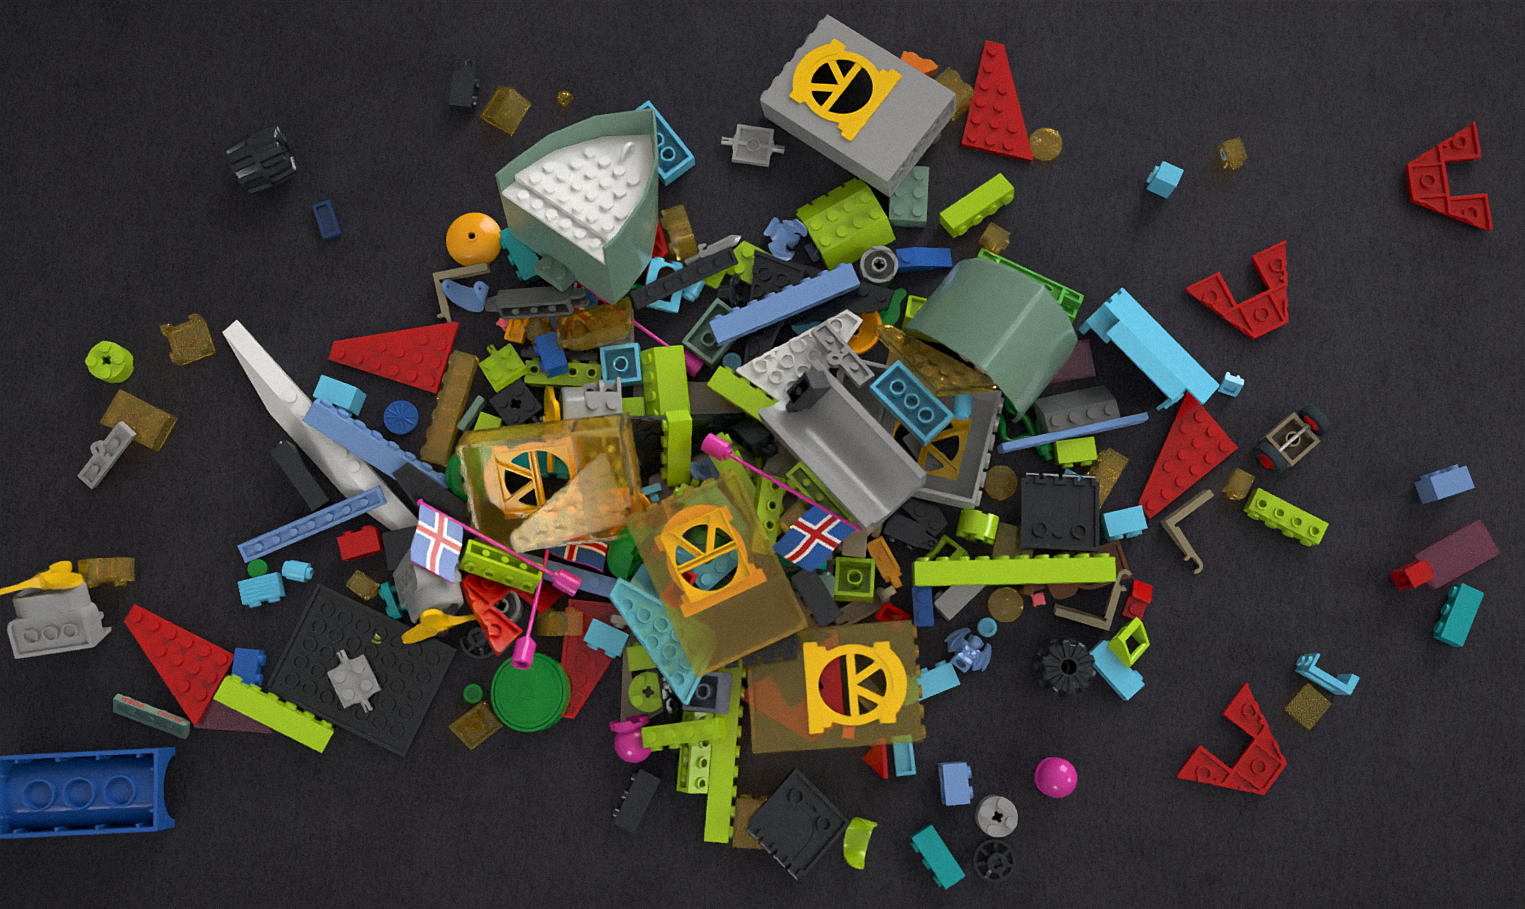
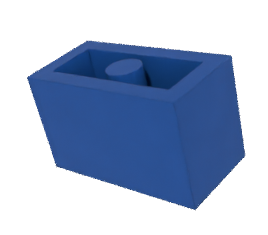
[533,331,569,379]
[910,586,934,628]
[231,648,266,686]

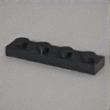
[521,347,599,364]

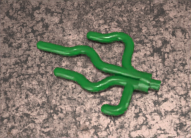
[997,394,1053,461]

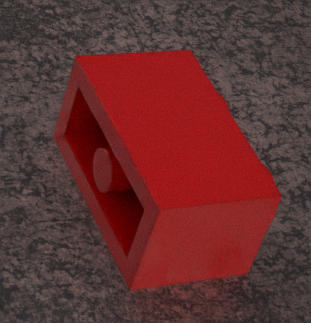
[337,525,385,562]
[1389,560,1435,590]

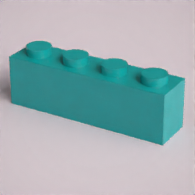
[497,444,570,480]

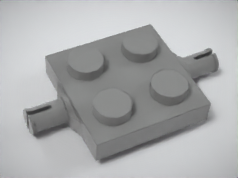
[721,124,785,167]
[327,650,381,713]

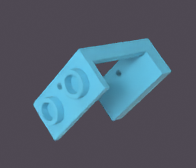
[644,257,684,314]
[1295,653,1360,695]

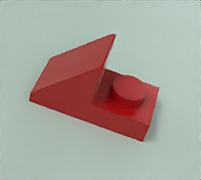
[1121,579,1152,620]

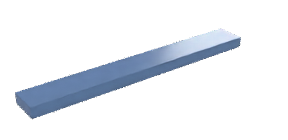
[997,412,1149,454]
[237,485,387,563]

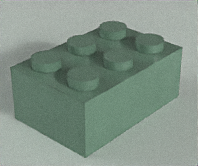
[887,166,929,228]
[682,298,737,370]

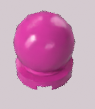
[609,714,651,763]
[1034,757,1077,798]

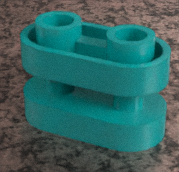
[378,581,409,620]

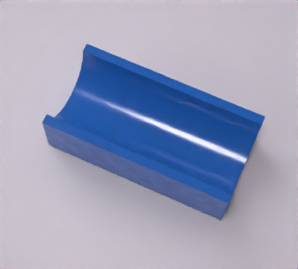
[0,747,175,839]

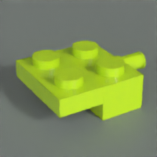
[478,343,529,392]

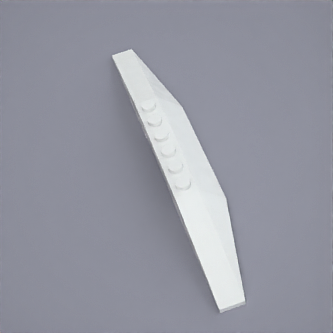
[222,320,418,531]

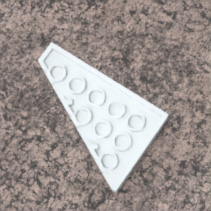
[736,310,863,401]

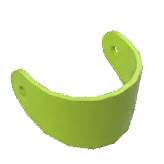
[843,817,877,869]

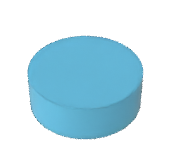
[723,353,742,372]
[977,618,997,637]

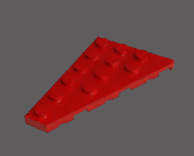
[124,604,234,725]

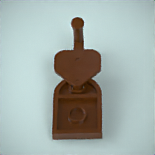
[1018,540,1132,600]

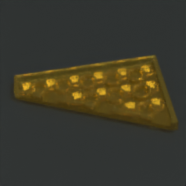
[873,324,997,397]
[509,450,630,554]

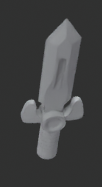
[684,235,741,266]

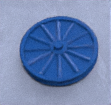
[384,400,419,435]

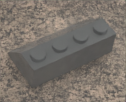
[1033,385,1121,435]

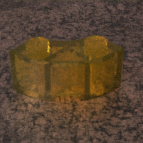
[660,204,699,261]
[78,557,135,587]
[537,608,583,636]

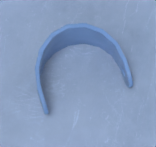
[442,279,489,312]

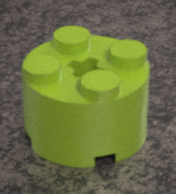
[85,341,134,383]
[956,509,999,545]
[629,672,663,712]

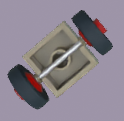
[1255,404,1331,474]

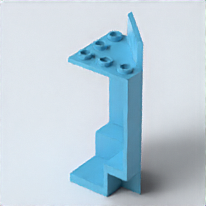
[1078,288,1220,411]

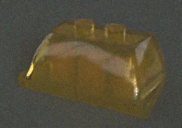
[556,297,633,351]

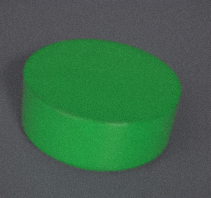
[248,559,269,578]
[463,684,484,703]

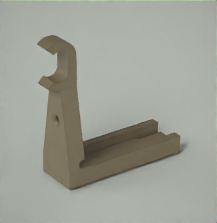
[433,263,491,323]
[1160,489,1214,574]
[1053,569,1132,631]
[834,585,896,631]

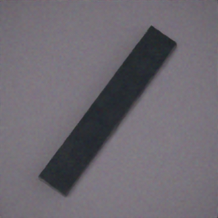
[629,246,739,310]

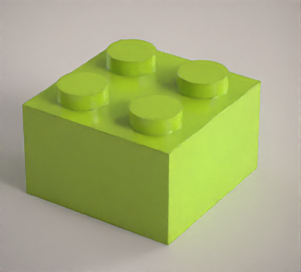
[834,557,875,603]

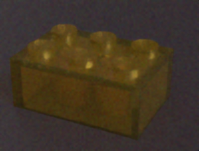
[100,389,178,452]

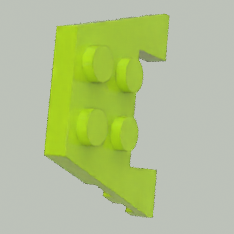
[704,241,773,290]

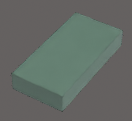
[457,395,487,433]

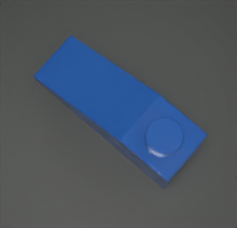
[894,247,953,273]

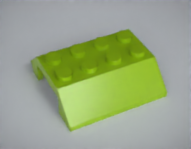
[796,178,895,272]

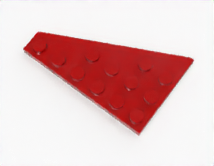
[961,41,1033,162]
[328,322,460,394]
[1136,392,1238,519]
[561,599,632,718]

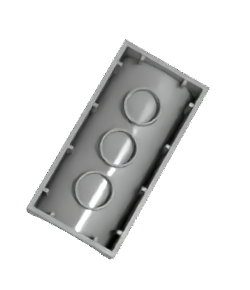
[758,359,926,536]

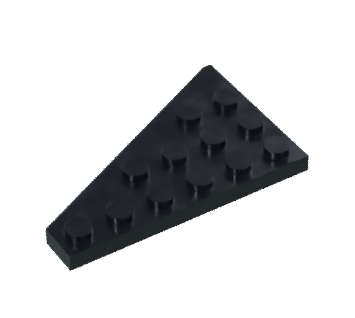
[783,260,894,328]
[621,413,747,477]

